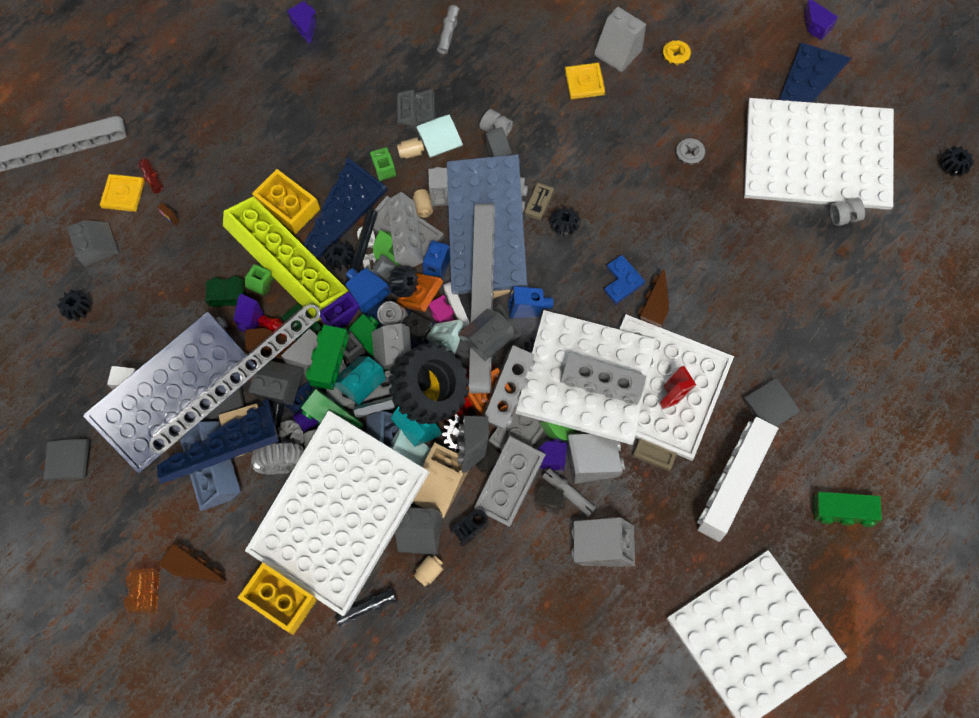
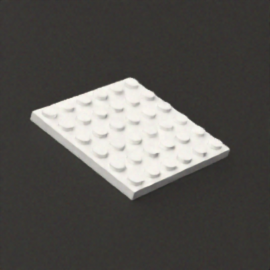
[515,310,656,445]
[619,314,734,461]
[667,550,847,718]

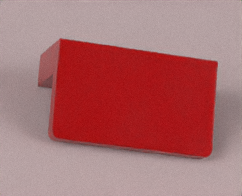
[660,366,696,410]

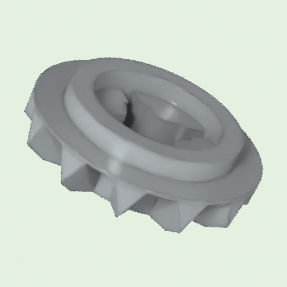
[676,138,705,165]
[278,420,304,446]

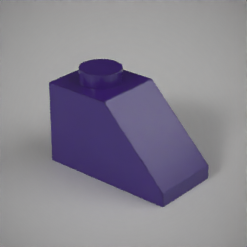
[804,0,838,41]
[287,1,316,43]
[320,292,360,328]
[233,293,264,333]
[537,439,567,471]

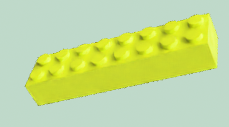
[223,196,349,321]

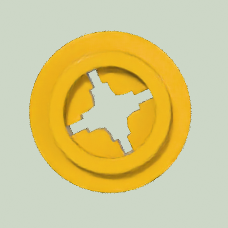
[663,40,691,65]

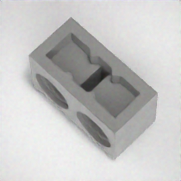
[428,167,448,206]

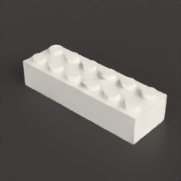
[697,417,778,542]

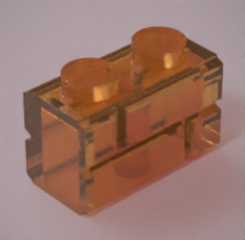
[124,569,160,614]

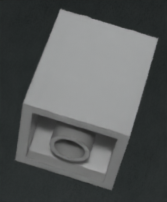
[594,7,646,73]
[281,329,346,376]
[567,434,625,484]
[572,517,635,567]

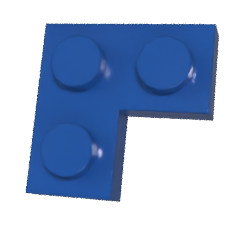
[604,255,645,305]

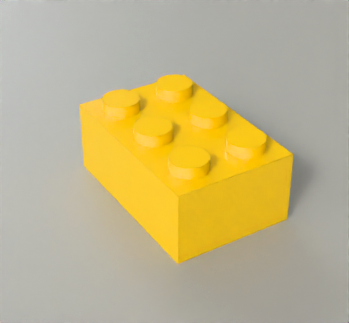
[252,169,320,234]
[238,563,317,635]

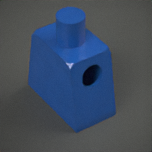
[423,241,450,280]
[345,268,391,314]
[508,286,553,319]

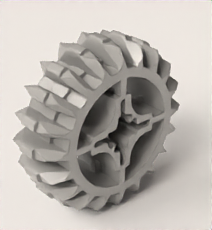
[251,442,305,475]

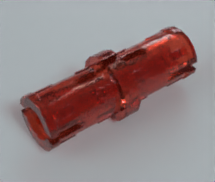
[137,159,163,194]

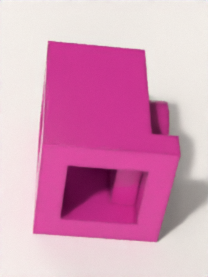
[428,295,454,323]

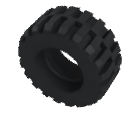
[388,343,469,424]

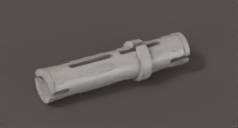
[437,5,459,54]
[542,468,596,517]

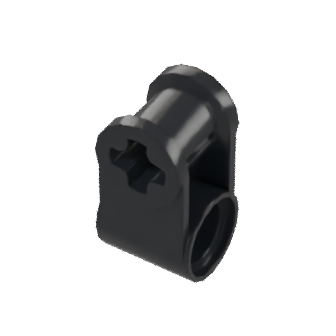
[450,510,489,547]

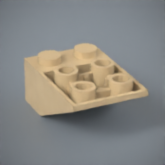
[412,443,469,518]

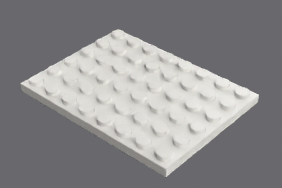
[744,98,894,210]
[245,410,430,616]

